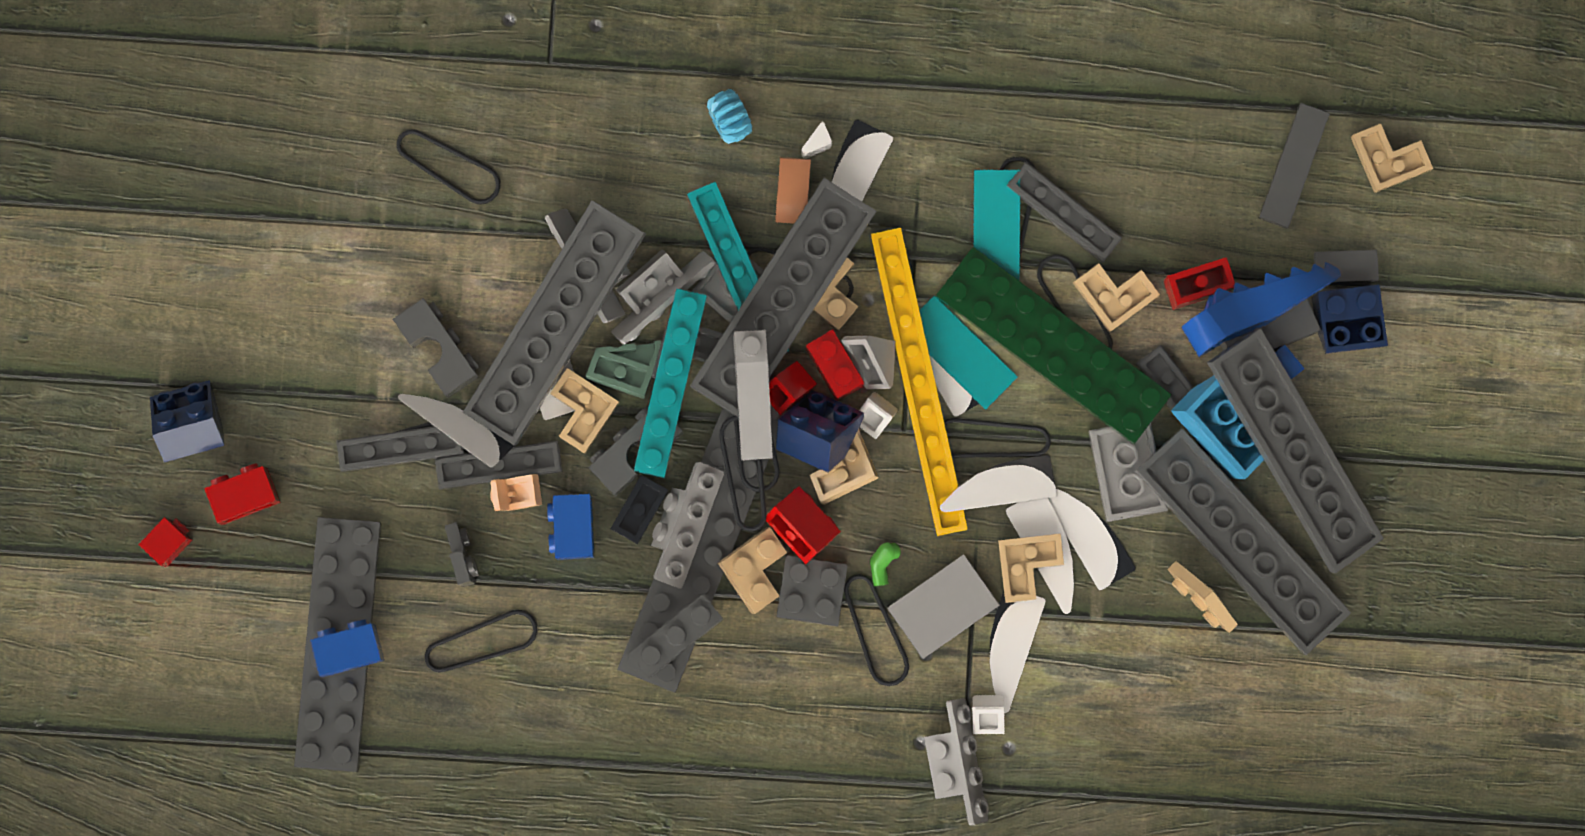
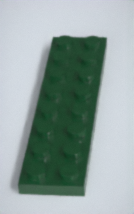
[936,247,1172,445]

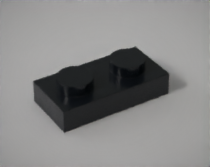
[610,475,669,545]

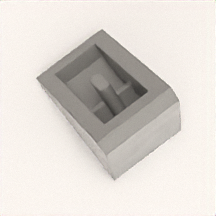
[841,336,896,389]

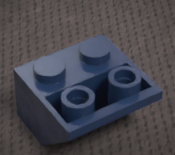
[1312,285,1388,354]
[150,380,225,463]
[776,390,864,473]

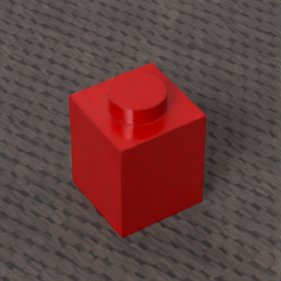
[769,361,817,415]
[138,517,193,567]

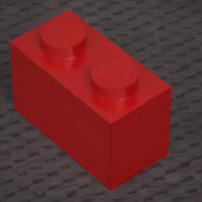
[1163,257,1235,310]
[806,329,864,401]
[204,463,281,525]
[766,486,841,564]

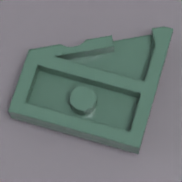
[586,340,661,399]

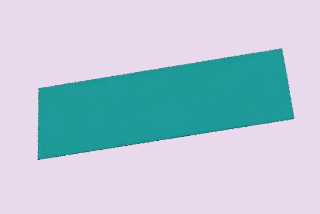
[974,170,1020,281]
[919,296,1018,410]

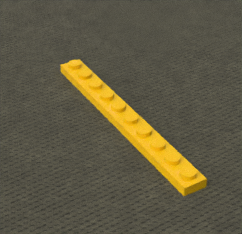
[871,228,968,536]

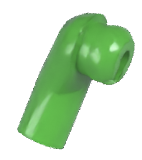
[870,542,901,586]

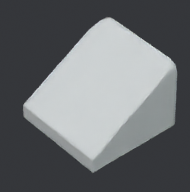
[801,121,832,159]
[859,392,898,439]
[973,695,1004,734]

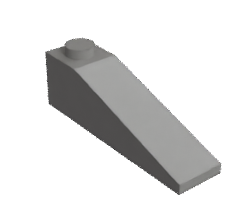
[733,330,773,461]

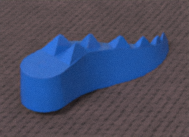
[1181,262,1341,357]

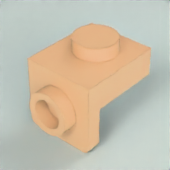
[490,474,542,511]

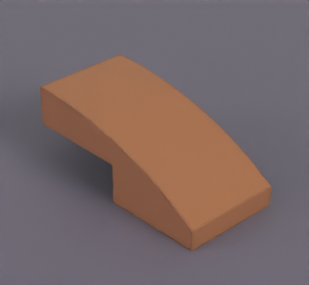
[775,157,811,224]

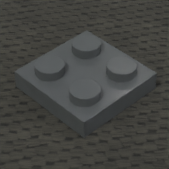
[776,555,848,627]

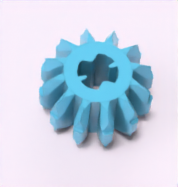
[707,89,752,144]

